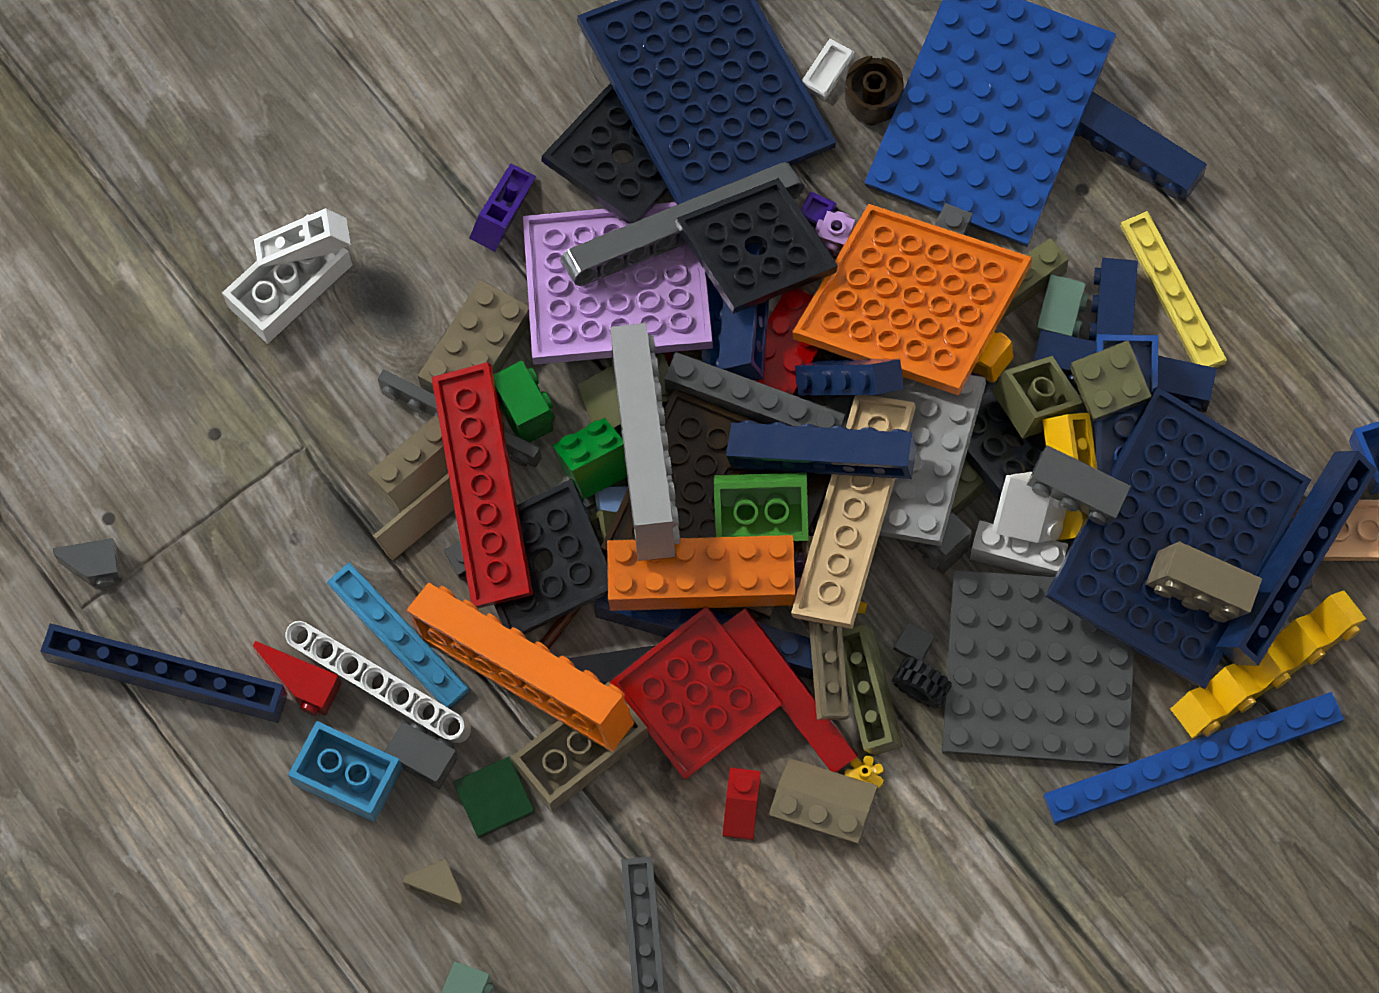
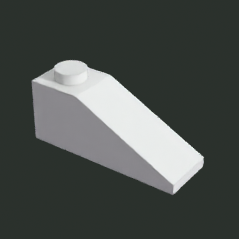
[254,208,351,268]

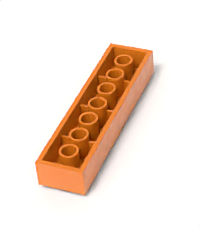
[406,582,634,752]

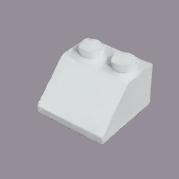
[992,472,1067,543]

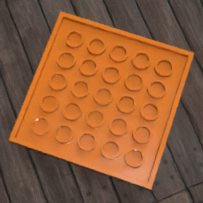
[793,204,1032,396]

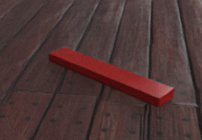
[722,607,858,772]

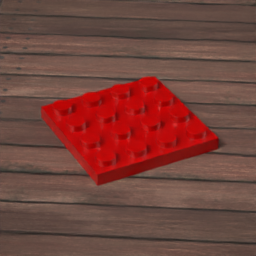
[610,606,783,780]

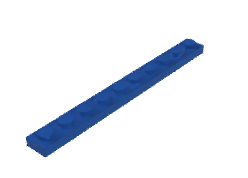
[1043,692,1344,825]

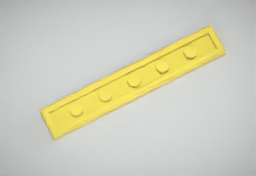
[1120,211,1227,368]

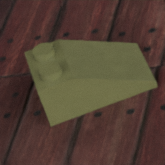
[577,353,672,432]

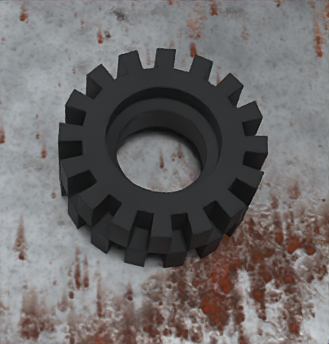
[892,657,952,708]

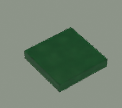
[453,757,535,839]

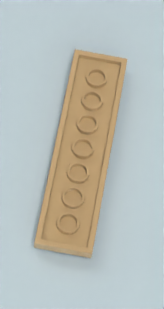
[791,395,916,629]

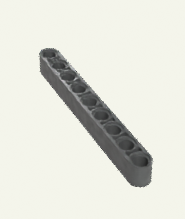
[560,162,805,286]

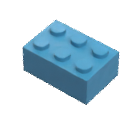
[288,721,403,823]

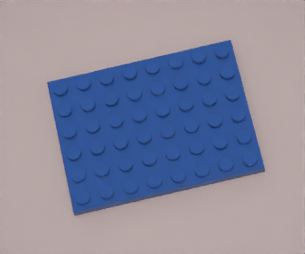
[864,0,1116,247]

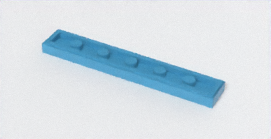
[327,562,471,709]

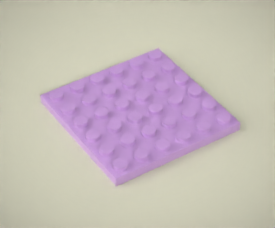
[523,202,713,365]

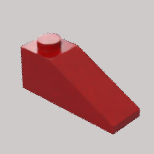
[253,641,342,716]

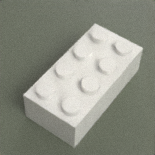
[222,214,352,344]

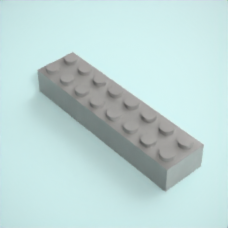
[610,323,680,561]

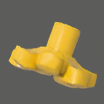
[845,756,884,788]

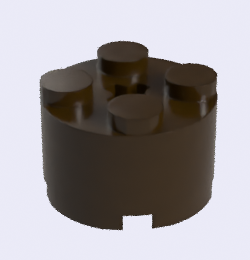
[845,56,904,126]

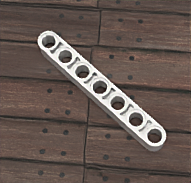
[285,621,471,743]

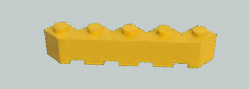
[1170,590,1366,738]

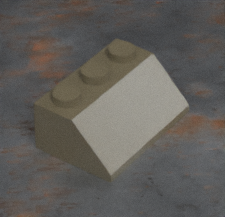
[368,415,448,513]
[769,758,878,846]

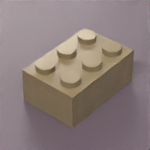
[1146,541,1262,622]

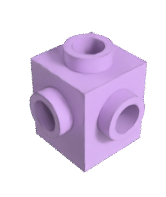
[815,211,855,256]

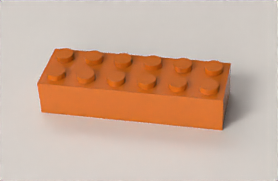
[607,535,795,611]

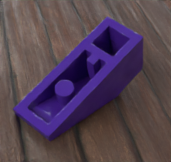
[469,163,536,252]

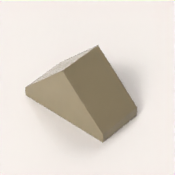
[402,859,465,911]

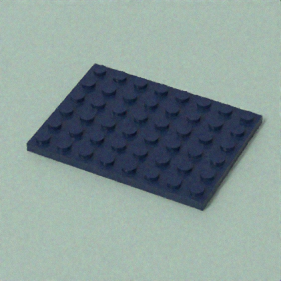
[577,0,836,205]
[1045,386,1311,689]

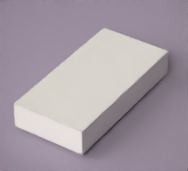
[802,39,854,101]

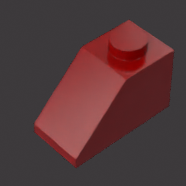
[723,767,761,840]

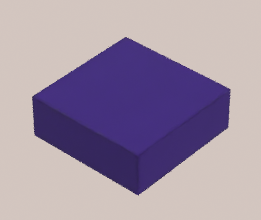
[800,191,837,228]

